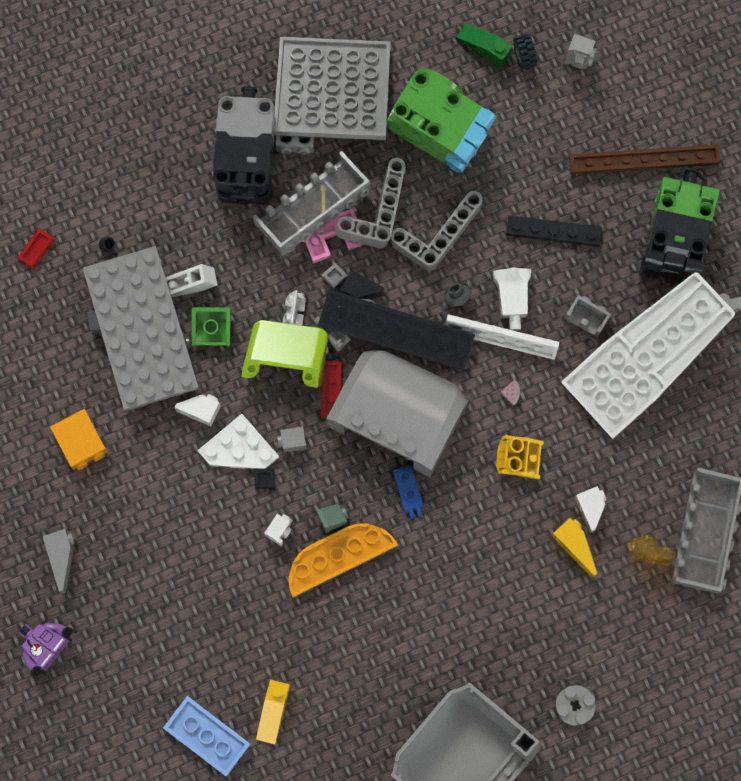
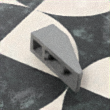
[43,529,75,594]

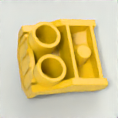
[496,435,544,480]

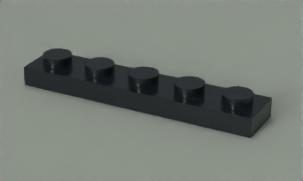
[506,215,602,247]

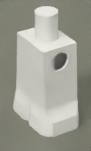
[492,268,531,331]

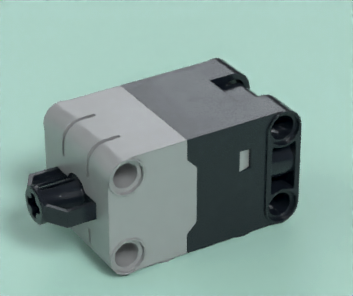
[213,86,275,205]

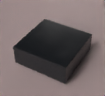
[254,468,275,490]

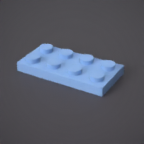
[163,696,251,777]

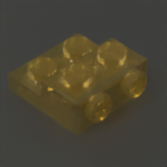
[628,535,676,566]

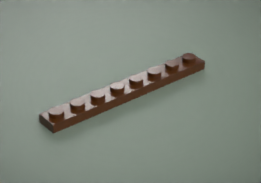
[569,144,720,174]

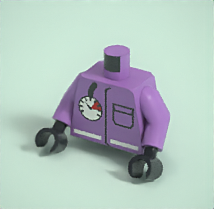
[19,623,77,681]

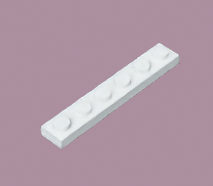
[445,315,559,360]

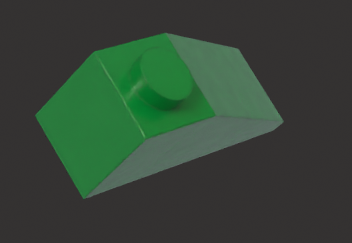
[456,23,513,68]

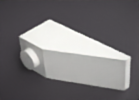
[165,264,217,297]

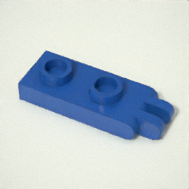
[393,465,424,520]

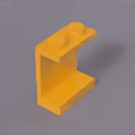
[50,409,108,470]

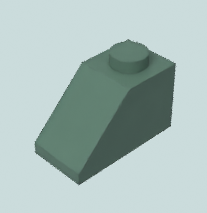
[317,504,349,534]

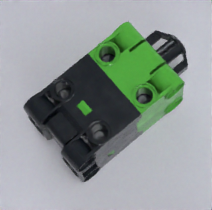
[639,168,720,285]

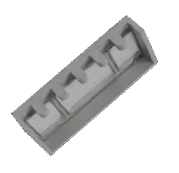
[253,151,371,256]
[671,468,741,594]

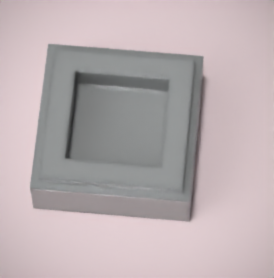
[321,263,348,290]

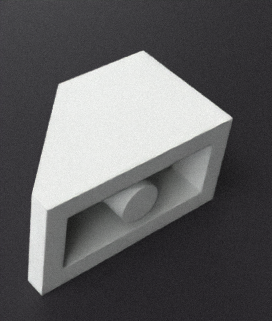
[175,394,221,427]
[574,486,606,534]

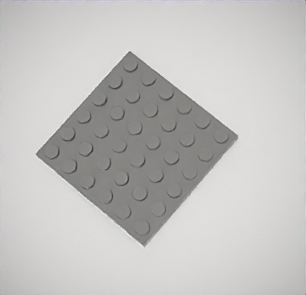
[273,37,390,140]

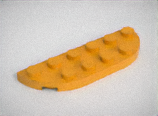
[289,524,398,598]

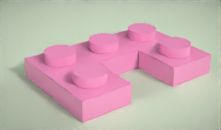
[300,208,364,263]

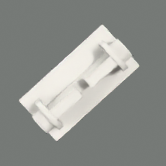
[283,290,306,325]

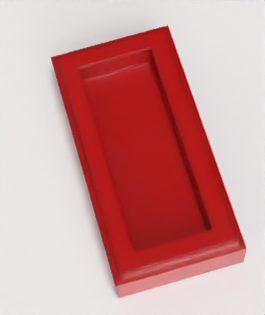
[17,228,55,270]

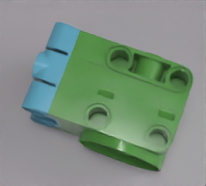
[386,68,497,173]

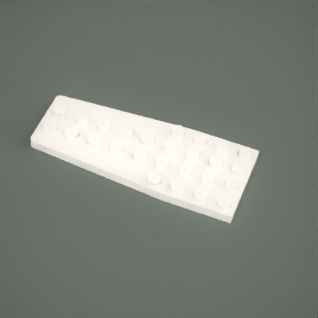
[561,273,735,439]

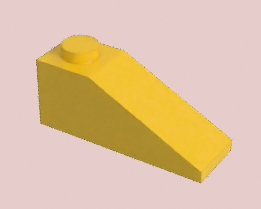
[552,518,597,579]
[256,680,290,744]

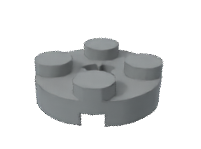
[555,685,596,726]

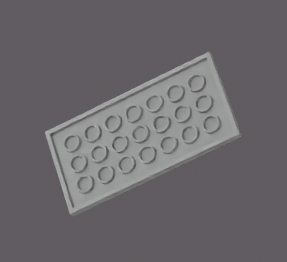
[83,246,199,411]

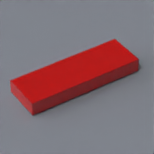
[321,361,342,418]

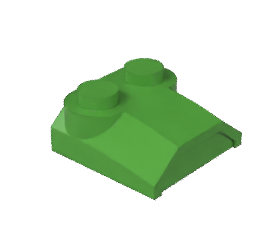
[192,307,231,346]

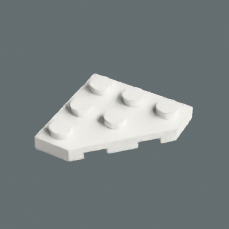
[198,414,279,469]

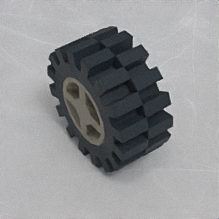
[513,34,537,70]

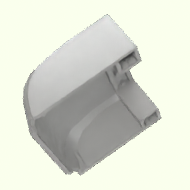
[327,351,469,477]
[391,683,541,781]

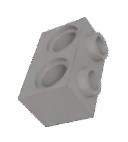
[276,135,315,155]

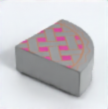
[500,379,520,407]

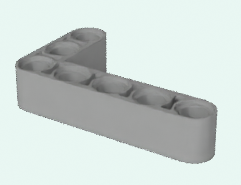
[335,158,405,248]
[391,191,482,271]

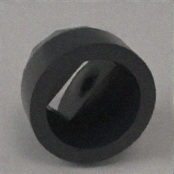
[98,237,115,252]

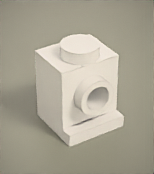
[264,514,293,547]

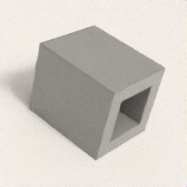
[277,427,307,452]

